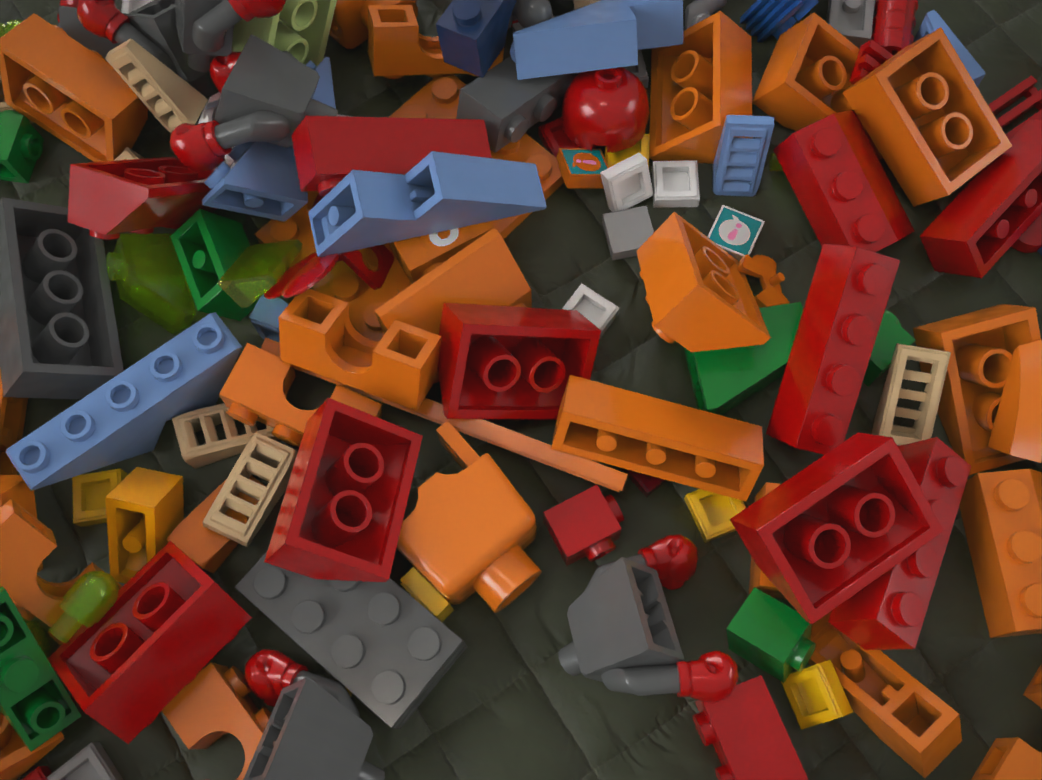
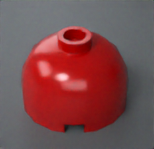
[562,67,649,152]

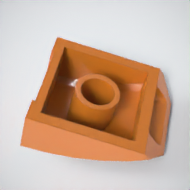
[987,339,1042,463]

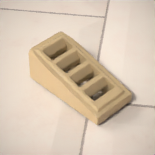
[105,39,208,133]
[872,343,951,446]
[172,403,279,469]
[202,432,297,547]

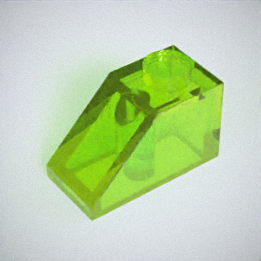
[106,234,196,336]

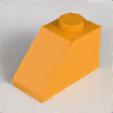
[105,467,184,584]

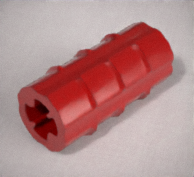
[871,0,918,55]

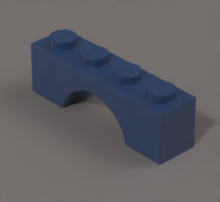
[436,0,517,78]

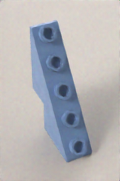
[510,0,683,80]
[202,57,336,222]
[308,151,547,257]
[5,312,242,491]

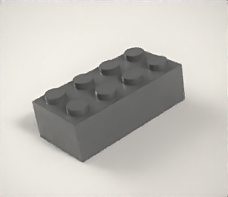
[0,197,124,399]
[235,552,468,729]

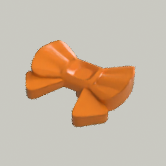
[737,254,790,308]

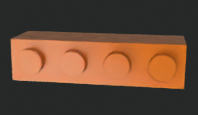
[551,375,764,501]

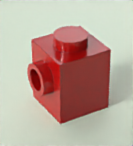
[543,485,624,566]

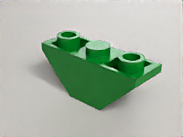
[0,586,81,752]

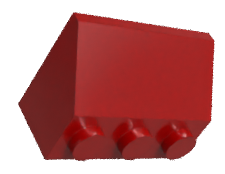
[773,110,915,252]
[68,157,218,240]
[438,303,601,419]
[264,398,423,582]
[730,432,944,625]
[48,541,252,744]

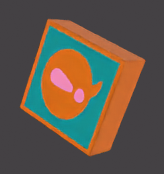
[557,148,609,189]

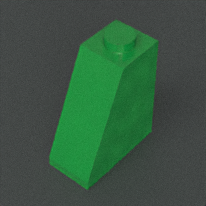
[684,302,803,415]

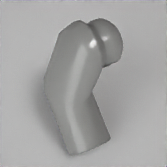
[685,0,727,30]

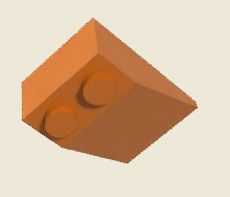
[752,12,883,160]
[913,304,1041,475]

